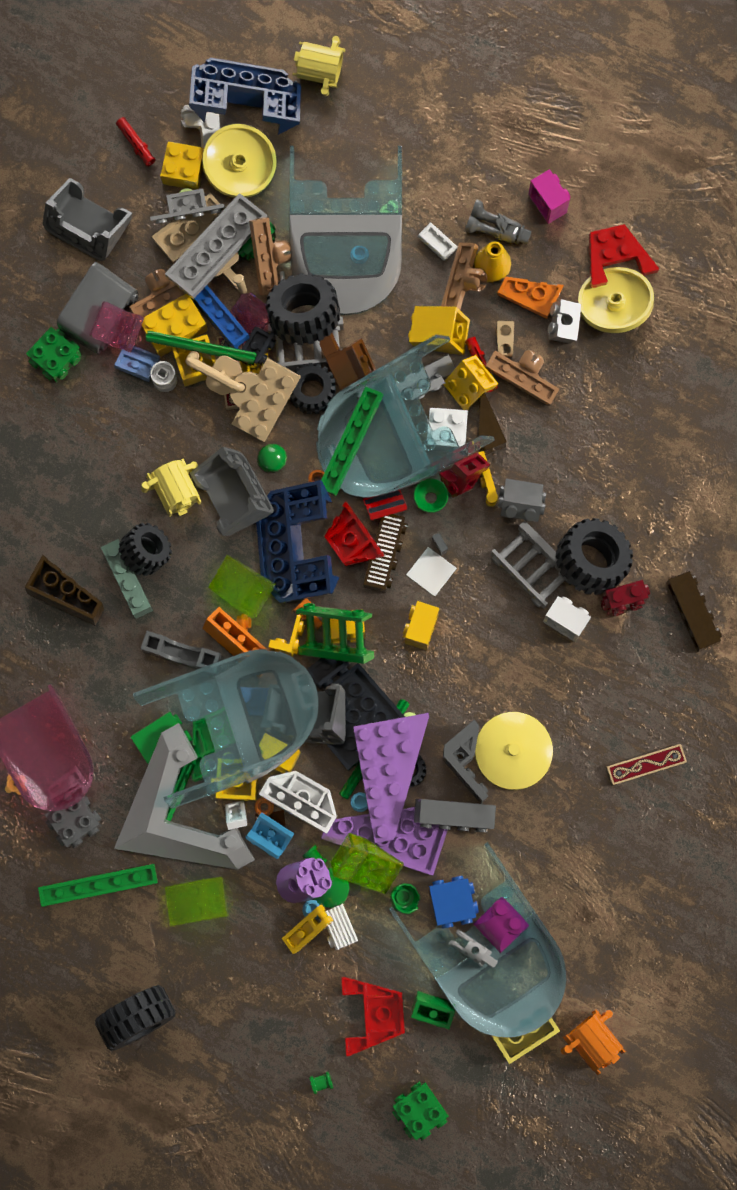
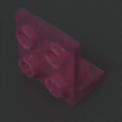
[230,292,269,344]
[90,301,144,353]

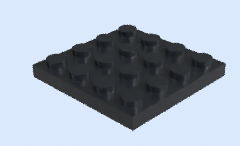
[324,663,405,771]

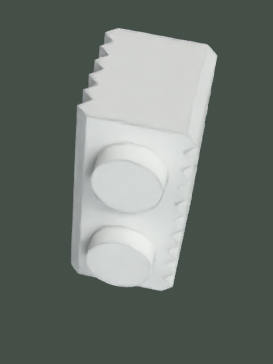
[319,904,358,950]

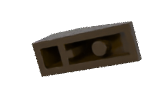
[476,393,507,455]

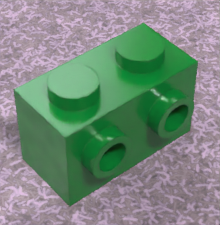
[411,991,456,1029]

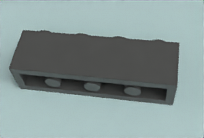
[414,799,496,833]

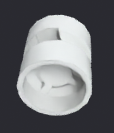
[150,361,177,392]

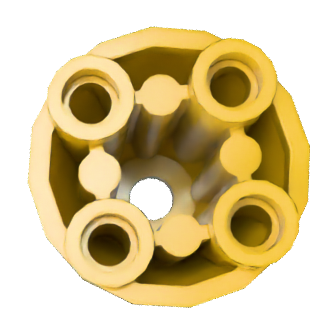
[474,242,511,282]

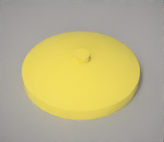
[202,124,277,198]
[578,267,654,333]
[475,712,553,790]

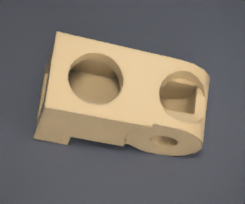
[496,321,514,357]

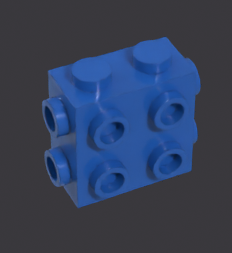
[429,876,479,929]

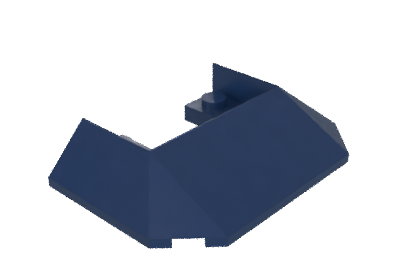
[189,58,301,135]
[256,480,340,603]

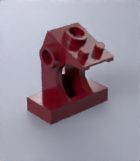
[439,452,490,498]

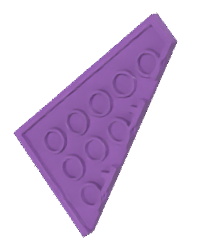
[353,713,429,843]
[321,801,453,876]

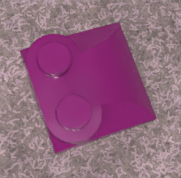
[473,897,529,954]

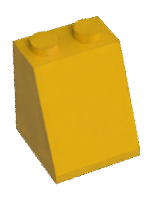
[408,306,470,355]

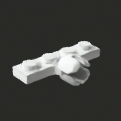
[181,105,220,148]

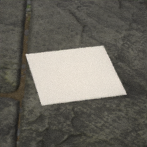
[406,547,457,596]

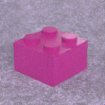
[528,169,570,224]

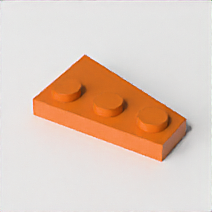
[497,277,564,319]

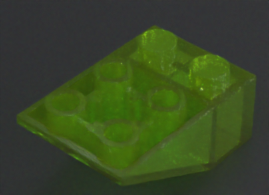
[208,555,276,618]
[331,833,404,894]
[165,877,229,926]

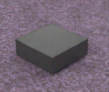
[432,533,448,556]

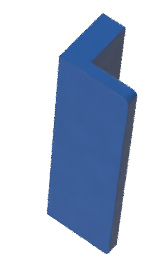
[192,285,250,349]

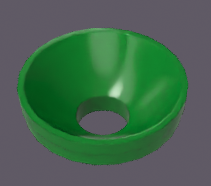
[414,478,448,513]

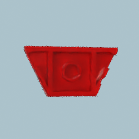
[324,502,385,566]

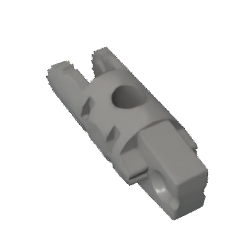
[449,929,498,968]

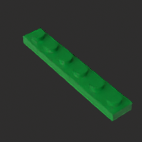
[321,386,384,496]
[38,864,158,907]

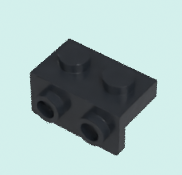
[241,326,277,370]
[306,658,350,689]

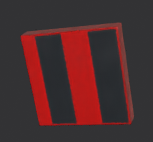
[363,490,407,520]

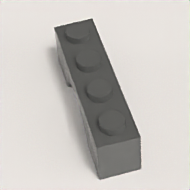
[141,631,222,674]

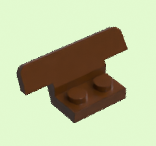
[319,333,377,399]

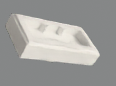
[418,222,458,261]
[225,801,247,830]

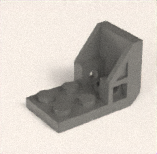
[443,720,488,804]

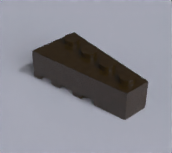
[25,554,104,626]

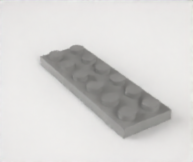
[165,193,268,299]

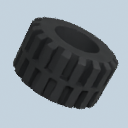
[290,363,336,414]
[119,523,172,576]

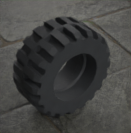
[266,273,340,345]
[556,518,633,595]
[95,985,175,1051]

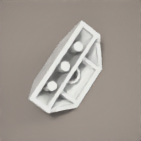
[259,771,337,834]

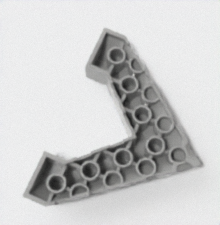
[114,723,255,870]

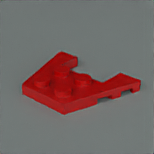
[589,224,659,288]
[341,977,405,1056]

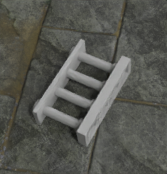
[268,317,344,371]
[491,520,567,609]

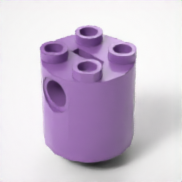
[276,858,332,903]

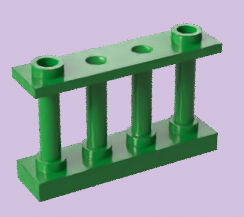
[296,603,374,664]

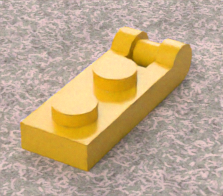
[479,451,498,507]
[282,905,334,954]

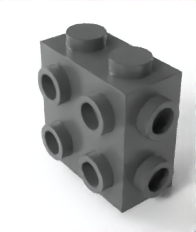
[498,479,546,522]
[45,792,102,849]

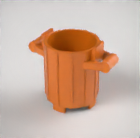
[561,1010,626,1075]

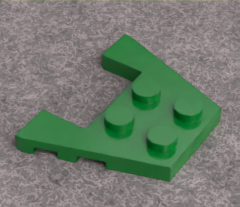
[192,707,264,782]

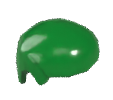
[257,444,287,473]
[390,883,420,914]

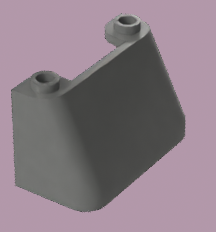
[43,178,133,261]
[57,262,138,355]
[190,447,274,536]
[261,684,346,744]

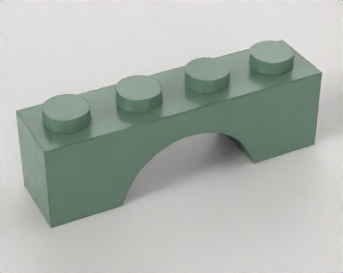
[101,539,153,619]

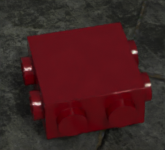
[600,579,650,617]

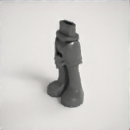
[465,199,532,245]

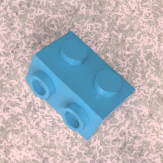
[245,813,294,859]

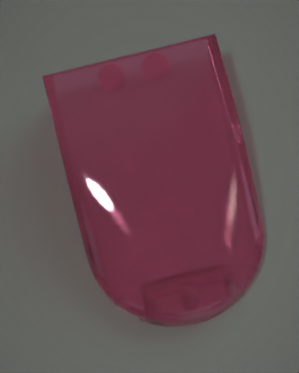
[0,684,94,811]

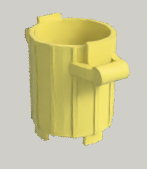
[292,36,346,97]
[141,459,201,517]

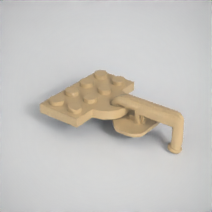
[152,193,247,295]
[185,351,301,442]

